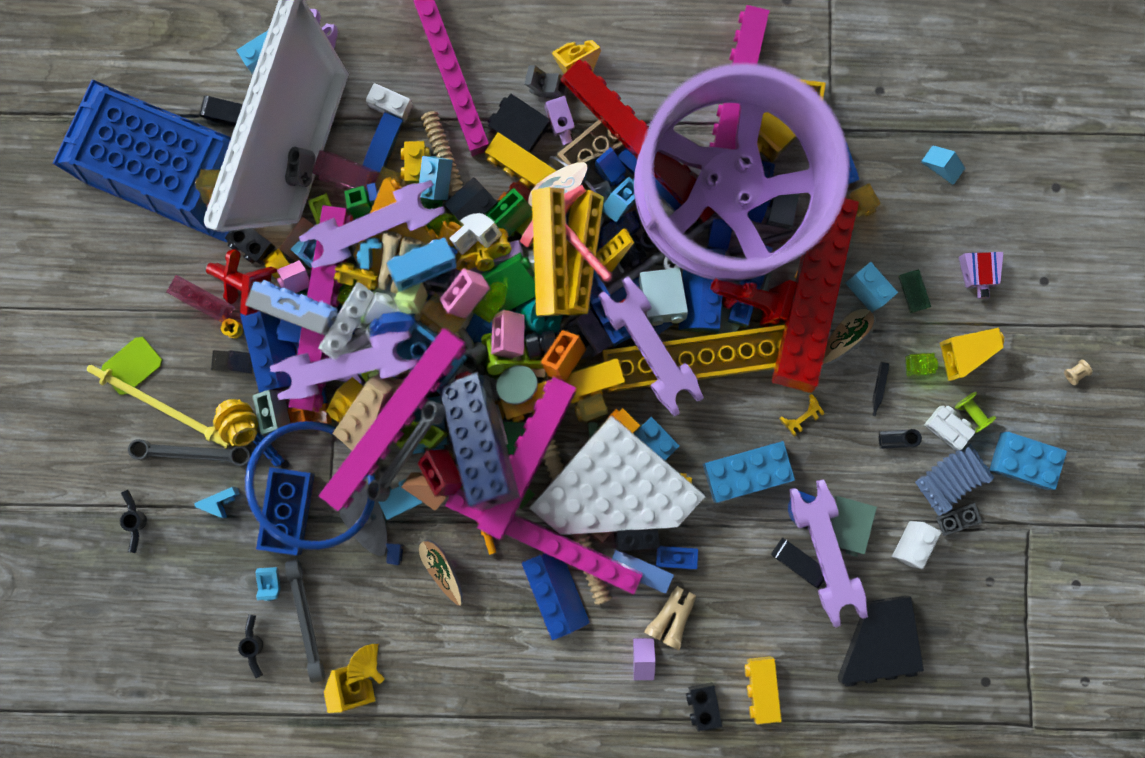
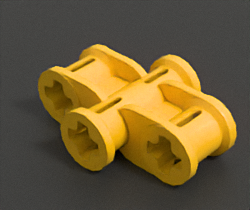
[454,228,511,271]

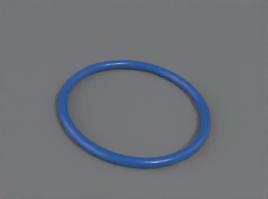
[245,421,376,550]

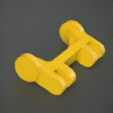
[779,394,825,437]

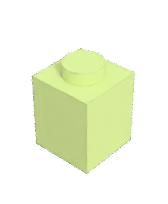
[394,283,428,314]

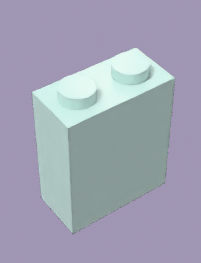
[639,268,688,326]

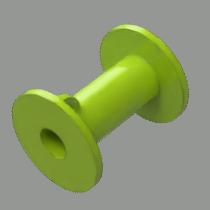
[954,391,996,433]

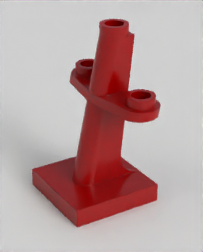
[206,249,277,316]
[710,278,797,328]

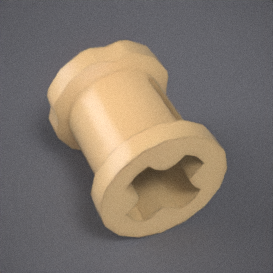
[1064,360,1093,385]

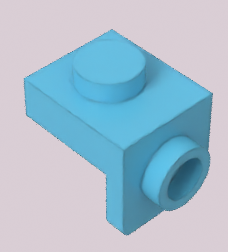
[357,238,383,269]
[255,567,281,601]

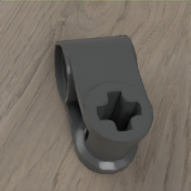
[285,147,315,187]

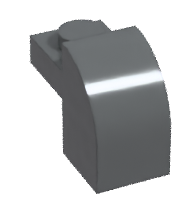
[524,65,568,100]

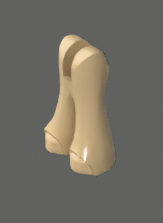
[378,231,422,294]
[644,586,696,650]

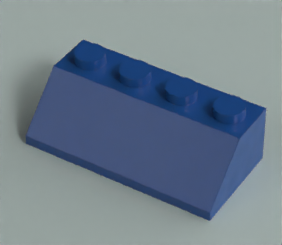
[678,248,726,333]
[240,311,296,393]
[522,553,590,641]

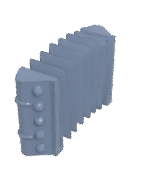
[915,443,994,516]

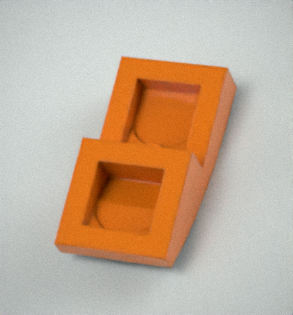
[287,403,332,424]

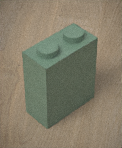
[830,496,877,557]

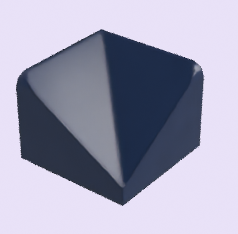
[386,543,404,565]

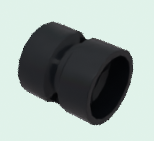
[526,330,556,360]

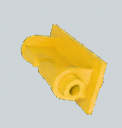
[334,262,379,290]

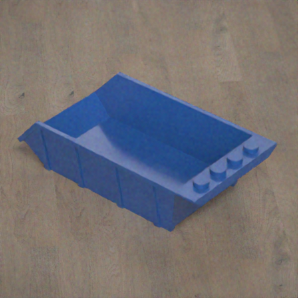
[52,79,232,243]

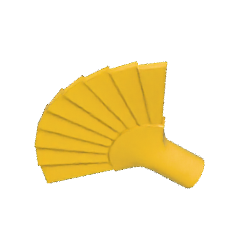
[347,644,385,684]

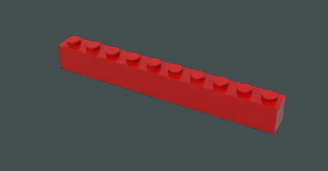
[561,59,715,225]

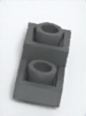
[936,503,982,536]

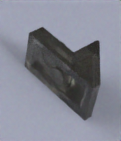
[211,350,253,374]

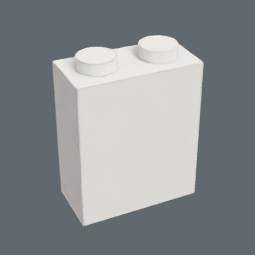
[892,521,941,569]

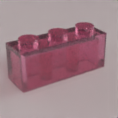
[313,150,380,192]
[166,275,235,323]

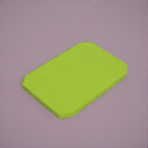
[101,337,162,395]

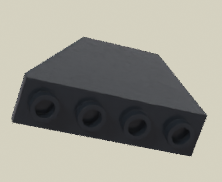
[838,595,924,686]

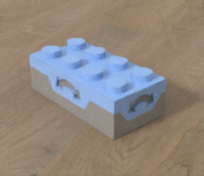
[246,280,338,336]

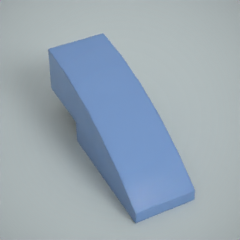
[612,550,674,594]

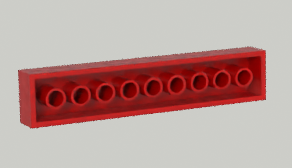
[771,198,859,393]

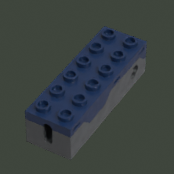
[439,372,520,511]

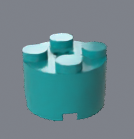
[516,296,562,335]

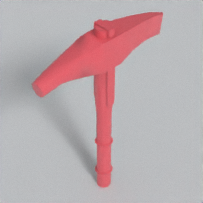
[520,185,612,282]

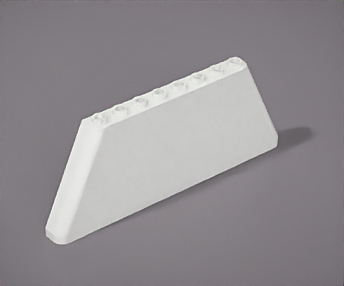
[204,0,349,232]

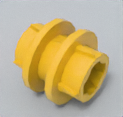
[213,399,259,446]

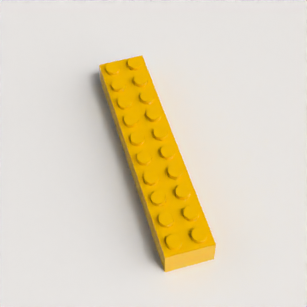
[602,325,785,393]

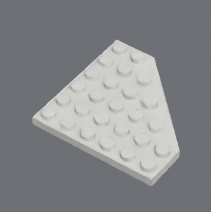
[530,415,705,535]

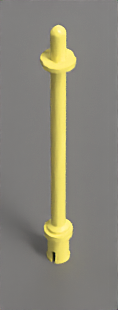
[87,365,230,449]

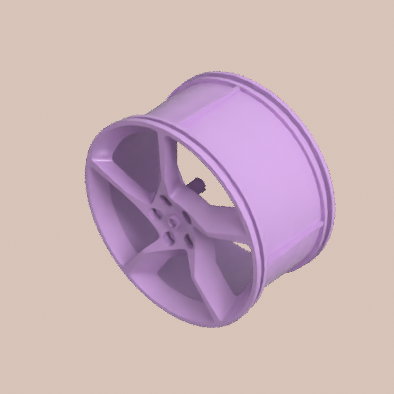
[634,64,848,281]

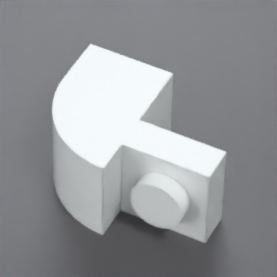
[450,214,502,255]

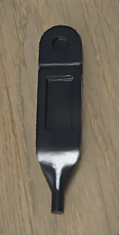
[872,362,889,416]

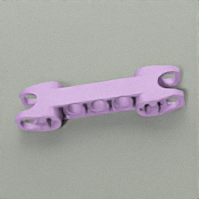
[299,180,445,268]
[598,277,704,416]
[270,331,418,400]
[789,479,868,628]

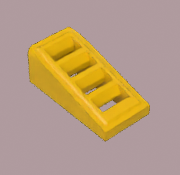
[596,229,634,272]

